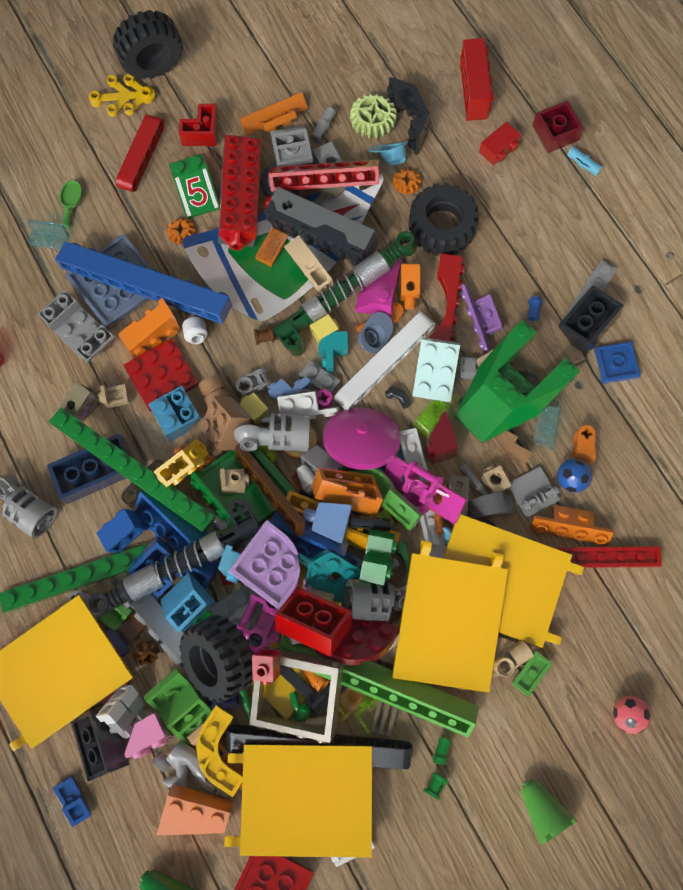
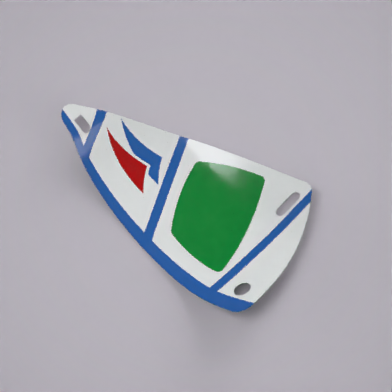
[182,173,384,321]

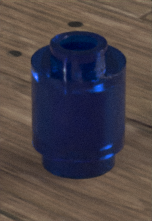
[105,628,130,658]

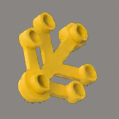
[89,74,155,117]

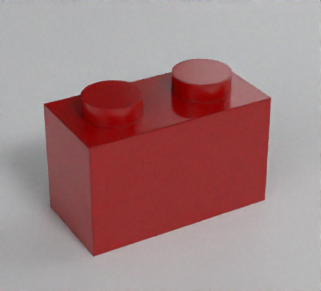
[479,122,521,166]

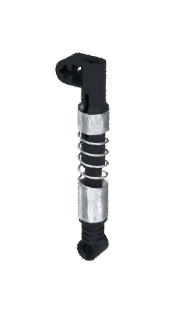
[87,498,260,616]

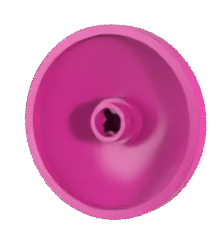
[323,408,401,470]

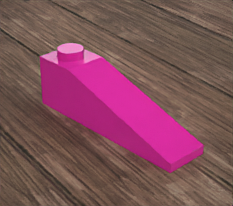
[355,256,403,317]

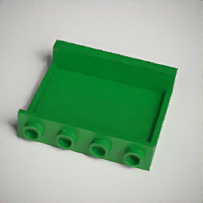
[190,447,296,527]

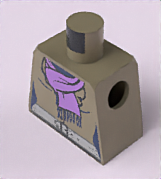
[60,382,101,422]

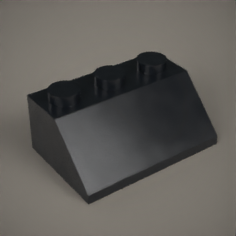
[558,285,624,355]
[71,706,130,782]

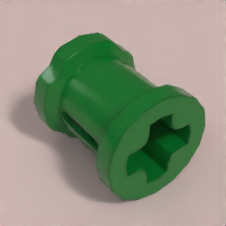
[423,771,450,801]

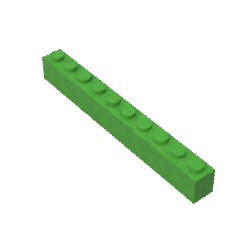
[278,635,479,738]

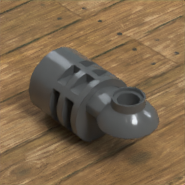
[343,579,407,621]

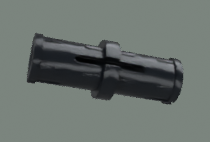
[349,515,391,532]

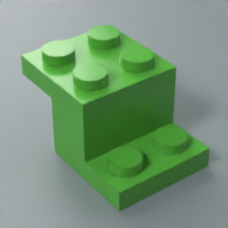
[143,668,213,746]

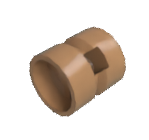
[198,376,229,407]

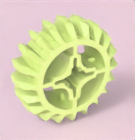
[350,93,397,139]

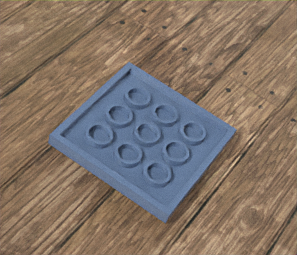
[65,233,153,330]

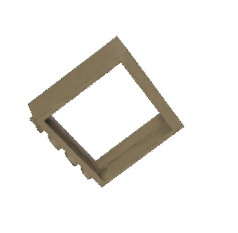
[250,646,344,743]

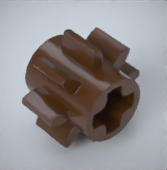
[133,640,160,666]

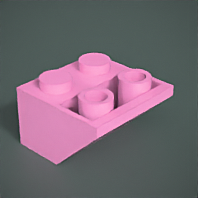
[125,713,173,759]

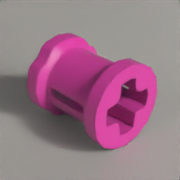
[316,389,333,409]

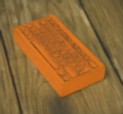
[255,228,288,267]

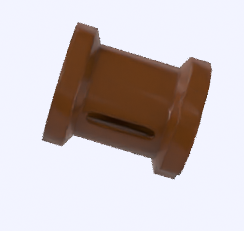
[254,326,275,345]

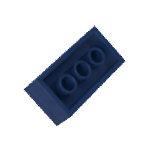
[47,433,132,504]

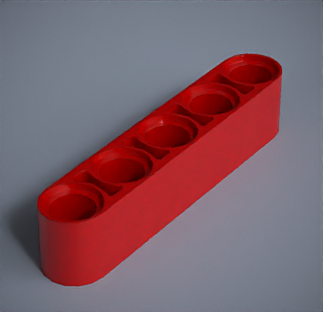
[116,114,165,192]

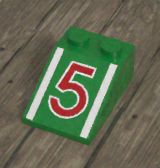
[169,154,220,219]

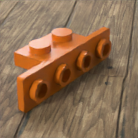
[239,92,308,135]
[530,505,613,545]

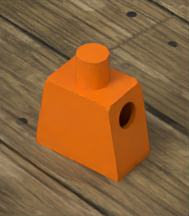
[400,264,420,310]

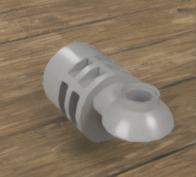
[233,413,310,452]
[0,474,58,539]

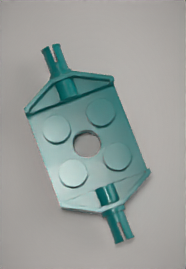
[298,550,361,607]

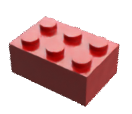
[275,587,352,657]

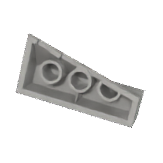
[123,593,184,667]

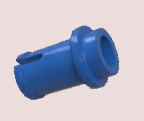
[527,296,543,321]

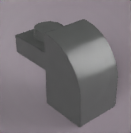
[468,492,515,520]

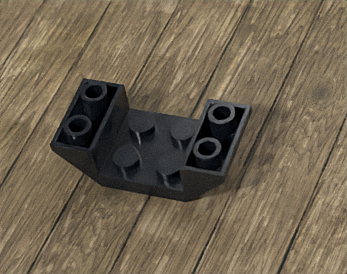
[386,77,430,155]

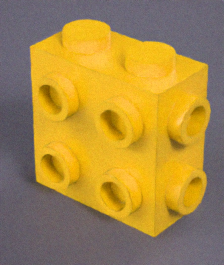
[154,438,209,487]

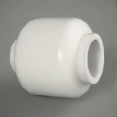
[182,316,208,345]

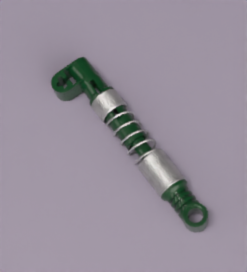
[273,231,417,356]

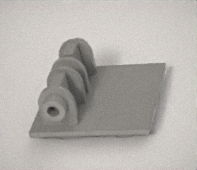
[510,467,560,518]

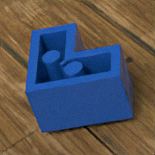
[128,536,173,598]

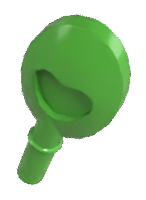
[59,180,83,228]

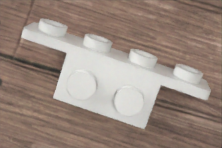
[262,391,339,425]

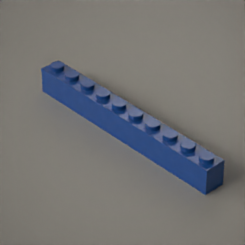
[55,241,232,324]

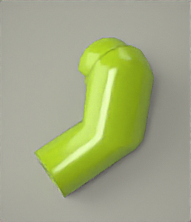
[258,445,277,463]

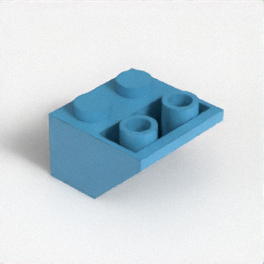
[148,386,200,442]
[161,572,215,633]

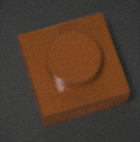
[285,467,303,493]

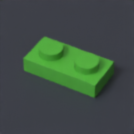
[511,651,553,697]

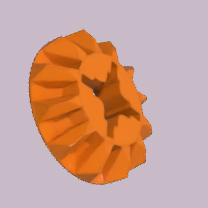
[393,168,421,195]
[166,217,195,244]

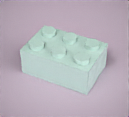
[413,337,460,402]

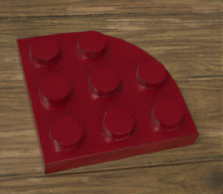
[315,619,400,665]

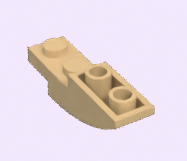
[284,235,335,294]

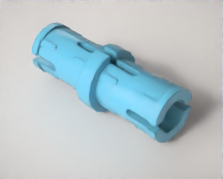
[567,146,602,176]

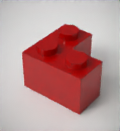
[179,104,219,146]

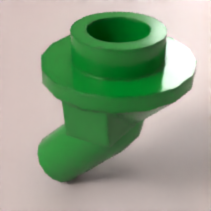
[289,692,311,722]

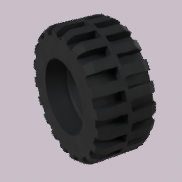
[113,10,183,79]
[409,183,479,256]
[179,615,254,702]

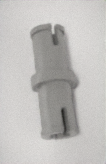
[310,107,336,142]

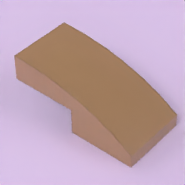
[497,431,532,464]

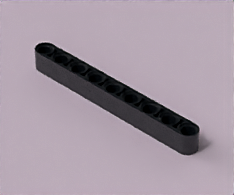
[225,725,413,769]

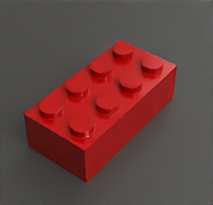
[460,38,494,121]

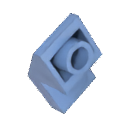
[268,376,312,400]

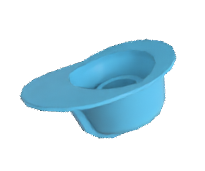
[368,141,409,165]

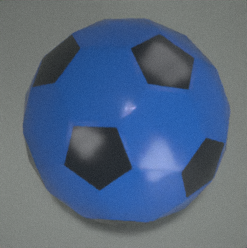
[557,458,593,493]

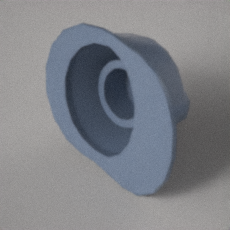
[358,312,393,354]

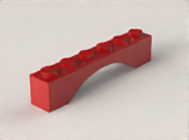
[428,254,465,342]

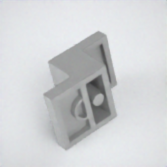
[270,125,313,167]

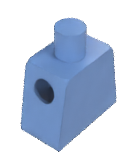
[302,502,352,544]

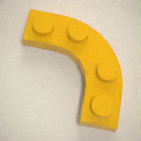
[196,705,243,797]

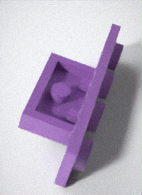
[461,283,504,353]

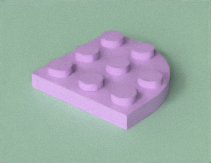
[228,520,300,609]

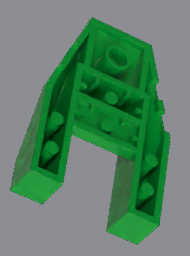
[454,320,580,443]

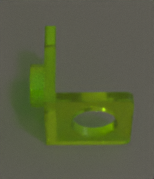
[355,699,379,735]

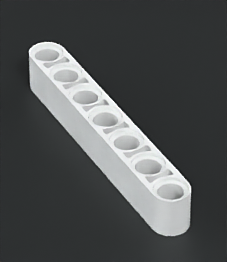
[334,311,436,410]

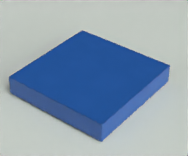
[594,341,641,384]

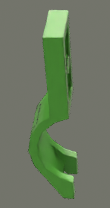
[348,468,423,531]

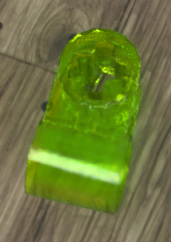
[412,400,446,437]

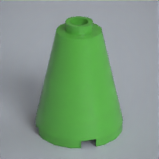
[520,779,577,845]

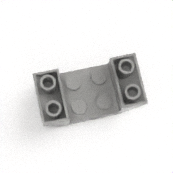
[37,289,115,363]

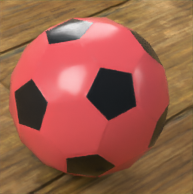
[612,695,651,734]

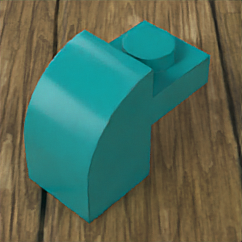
[318,331,348,374]

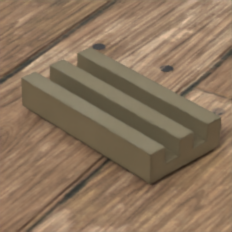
[370,701,398,737]

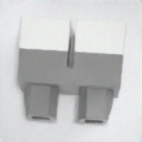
[96,685,147,738]

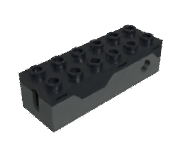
[264,187,379,266]

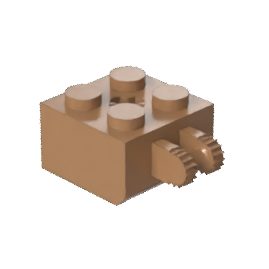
[201,396,251,456]

